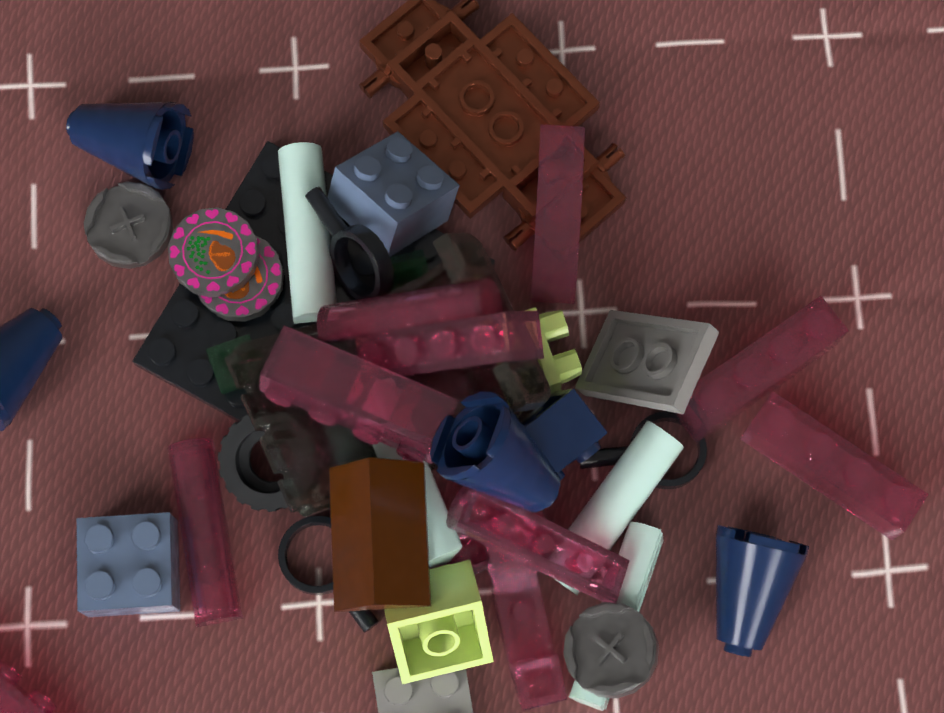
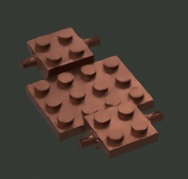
[359,0,626,259]

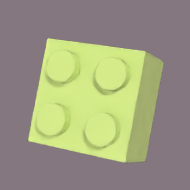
[384,559,494,684]

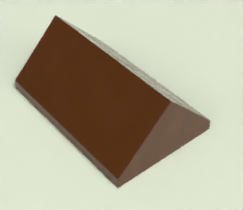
[329,457,431,612]

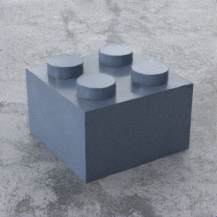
[327,131,460,257]
[76,512,180,617]

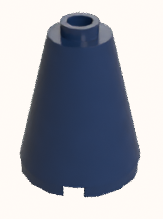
[66,102,194,190]
[0,308,62,431]
[430,391,560,512]
[716,525,809,657]

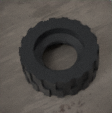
[218,408,325,512]

